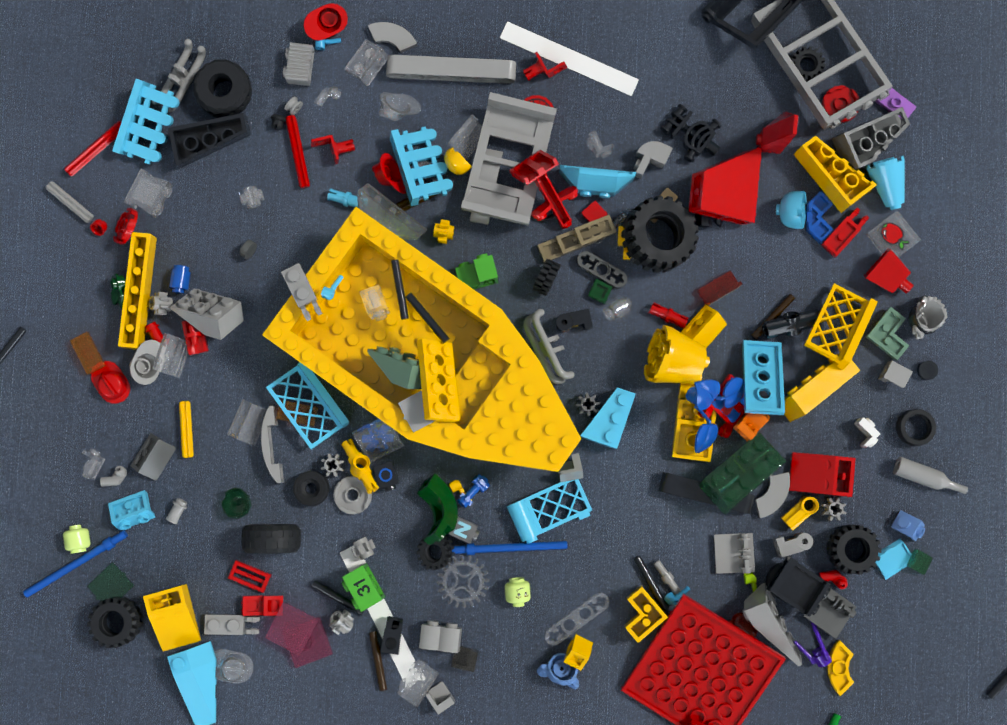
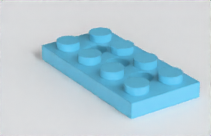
[742,340,785,415]

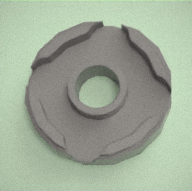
[333,476,373,514]

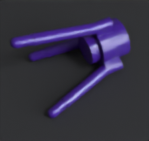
[793,621,832,667]

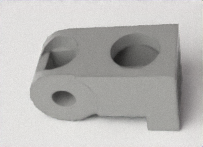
[772,532,813,558]

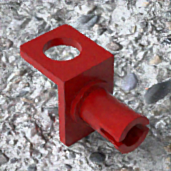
[523,52,567,81]
[310,135,355,164]

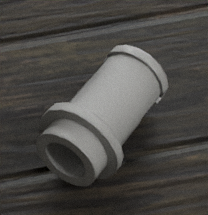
[166,498,187,524]

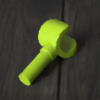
[744,573,757,592]

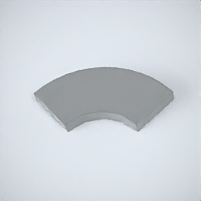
[368,22,418,53]
[755,472,790,518]

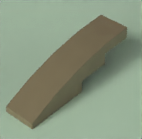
[537,215,616,263]

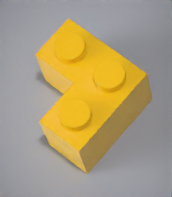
[624,585,668,643]

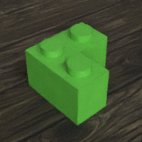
[455,253,498,289]

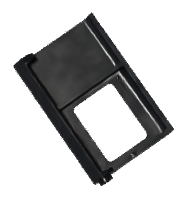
[701,0,803,49]

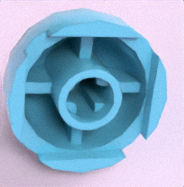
[776,191,807,229]

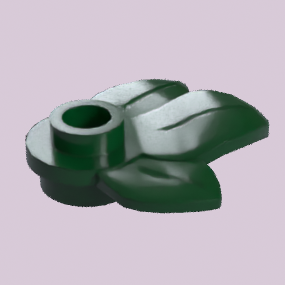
[110,274,125,309]

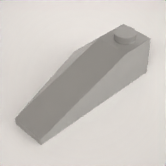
[742,583,802,666]

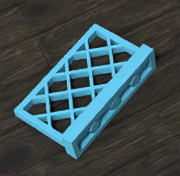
[266,362,349,450]

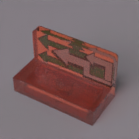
[697,270,743,306]

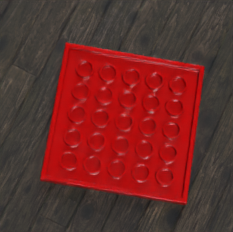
[621,594,786,725]

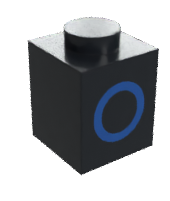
[373,461,400,492]

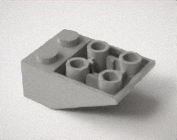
[171,289,244,340]

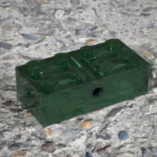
[699,432,786,515]

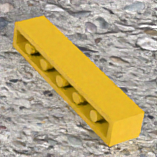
[118,232,157,350]

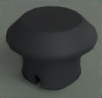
[270,114,286,130]

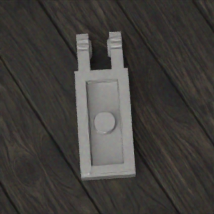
[281,263,323,321]
[204,614,260,635]

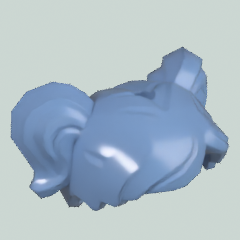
[537,653,579,690]

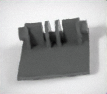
[804,587,856,639]

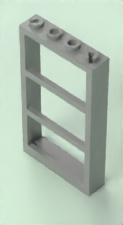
[751,0,893,131]

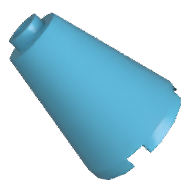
[865,155,905,210]

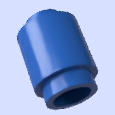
[169,265,191,294]

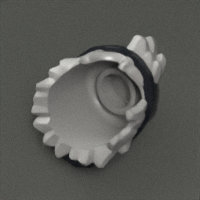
[909,295,948,340]

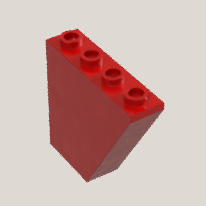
[689,148,762,225]

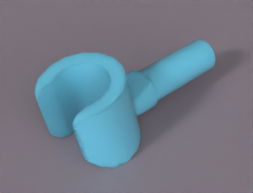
[321,275,344,300]

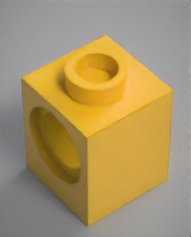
[564,634,593,671]

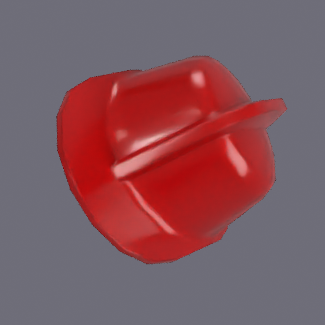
[303,3,348,41]
[372,153,406,194]
[91,361,130,404]

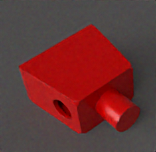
[864,248,914,294]

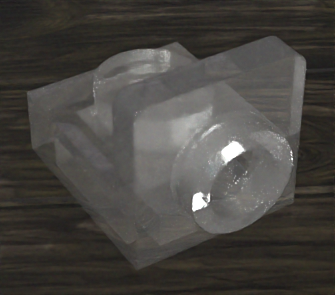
[81,448,105,479]

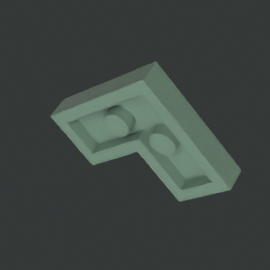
[866,307,910,361]

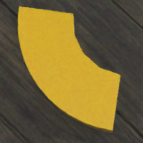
[827,640,854,696]

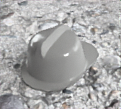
[129,340,166,385]

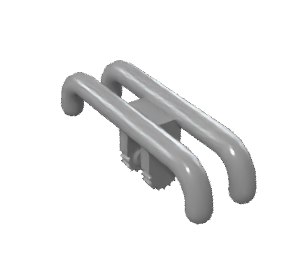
[151,39,206,113]
[523,309,574,384]

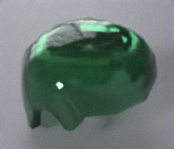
[221,487,251,519]

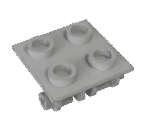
[714,533,755,574]

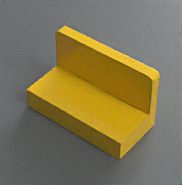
[681,304,727,348]

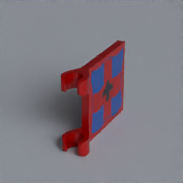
[697,374,744,438]

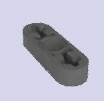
[577,251,627,289]

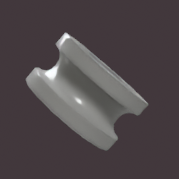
[284,96,303,115]

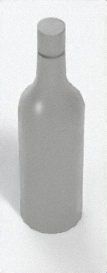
[893,457,968,494]

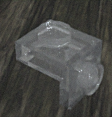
[586,130,615,159]

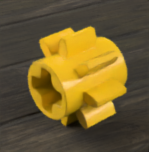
[433,219,454,244]

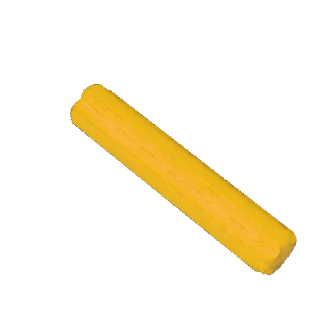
[179,401,194,458]

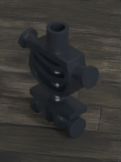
[660,104,721,163]

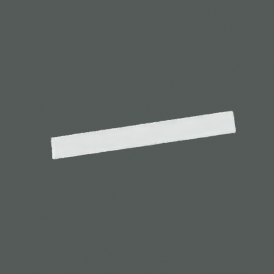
[500,22,639,96]
[340,546,424,688]

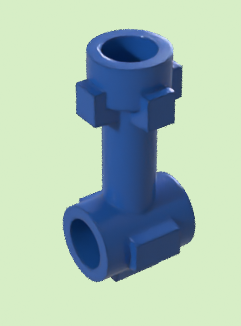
[457,474,490,508]

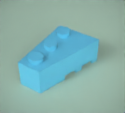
[580,387,636,449]

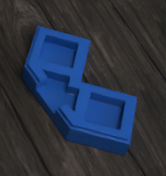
[806,191,834,244]

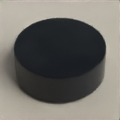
[917,361,938,380]

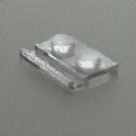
[152,333,188,378]

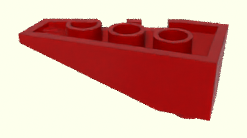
[756,112,798,154]

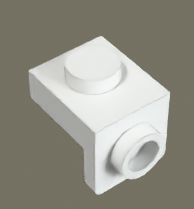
[854,417,880,448]

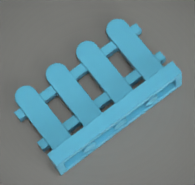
[112,79,180,164]
[390,126,453,206]

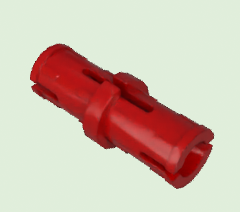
[649,302,689,329]

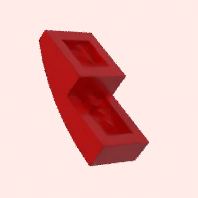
[242,595,283,616]

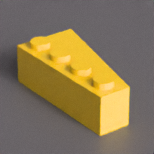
[793,136,877,213]
[784,353,860,422]

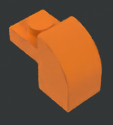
[733,413,770,441]

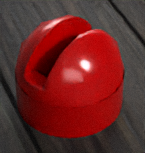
[90,219,107,236]

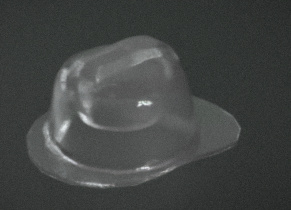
[379,92,421,121]
[214,649,254,684]

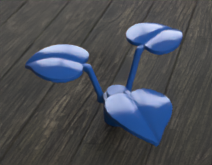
[686,377,744,454]

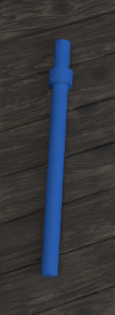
[23,530,128,598]
[452,541,567,555]

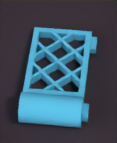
[506,479,592,544]

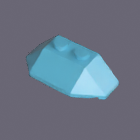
[559,165,636,199]

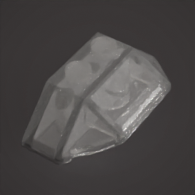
[357,183,427,240]

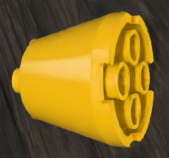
[644,325,710,383]

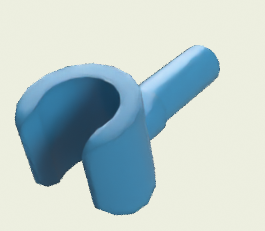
[315,38,341,50]
[664,586,690,606]

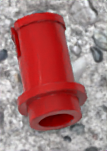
[145,322,167,345]

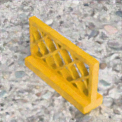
[804,283,878,370]

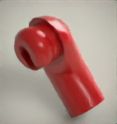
[819,570,848,589]

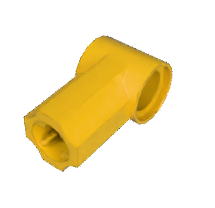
[781,496,819,531]

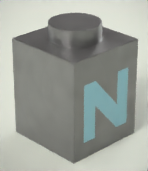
[449,516,480,544]

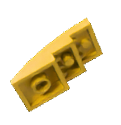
[672,383,717,462]

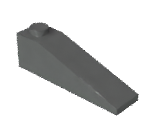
[832,107,910,169]

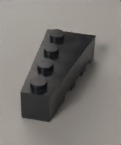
[168,113,251,168]

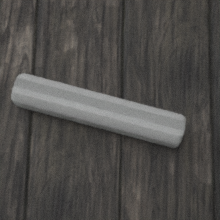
[46,181,94,223]

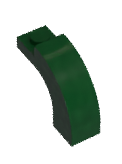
[417,473,458,545]

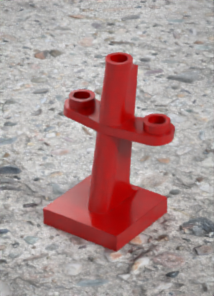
[509,150,578,229]

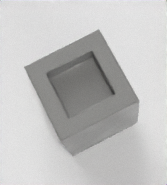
[878,361,913,388]
[558,453,583,482]
[425,681,455,715]

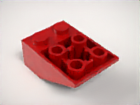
[789,452,856,497]

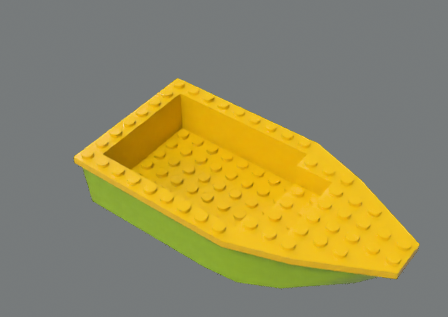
[262,207,581,472]

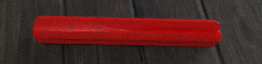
[285,115,310,189]
[64,121,121,176]

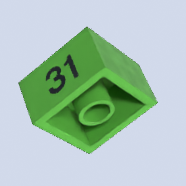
[342,563,386,612]

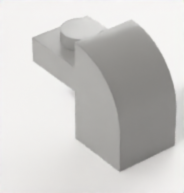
[633,141,673,179]

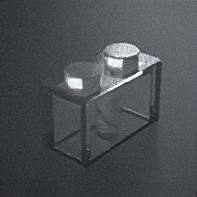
[360,285,390,321]

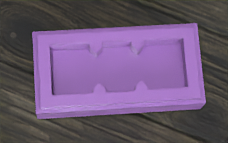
[875,88,916,119]

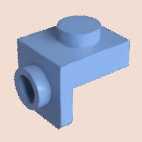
[891,510,925,541]

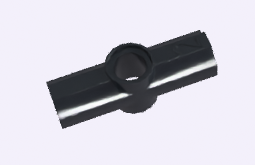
[762,309,823,339]

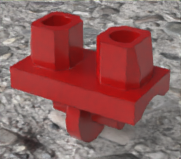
[182,321,209,356]

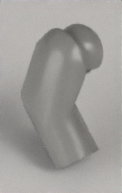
[100,466,127,487]

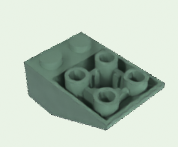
[367,346,422,389]

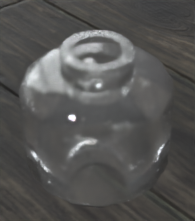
[603,295,632,323]

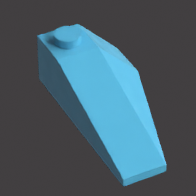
[167,641,217,725]

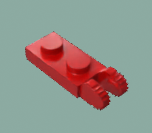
[821,207,869,258]

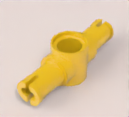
[341,439,379,494]

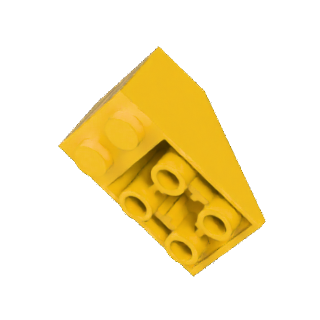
[143,584,201,651]

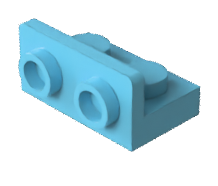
[108,490,155,530]

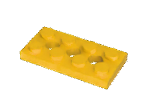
[417,339,460,422]

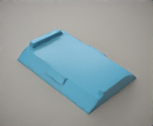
[875,538,915,580]

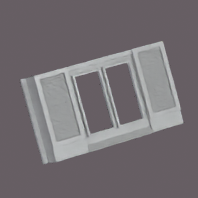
[461,92,557,226]

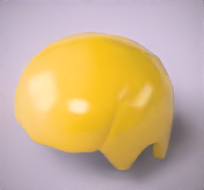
[444,147,472,175]

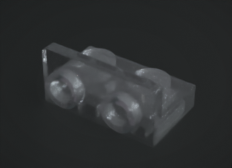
[344,39,388,86]
[397,659,439,707]

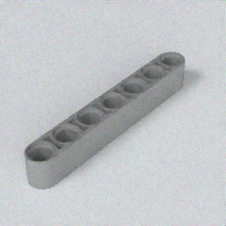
[386,55,516,83]

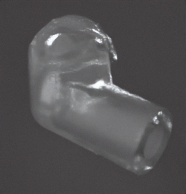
[314,86,341,107]

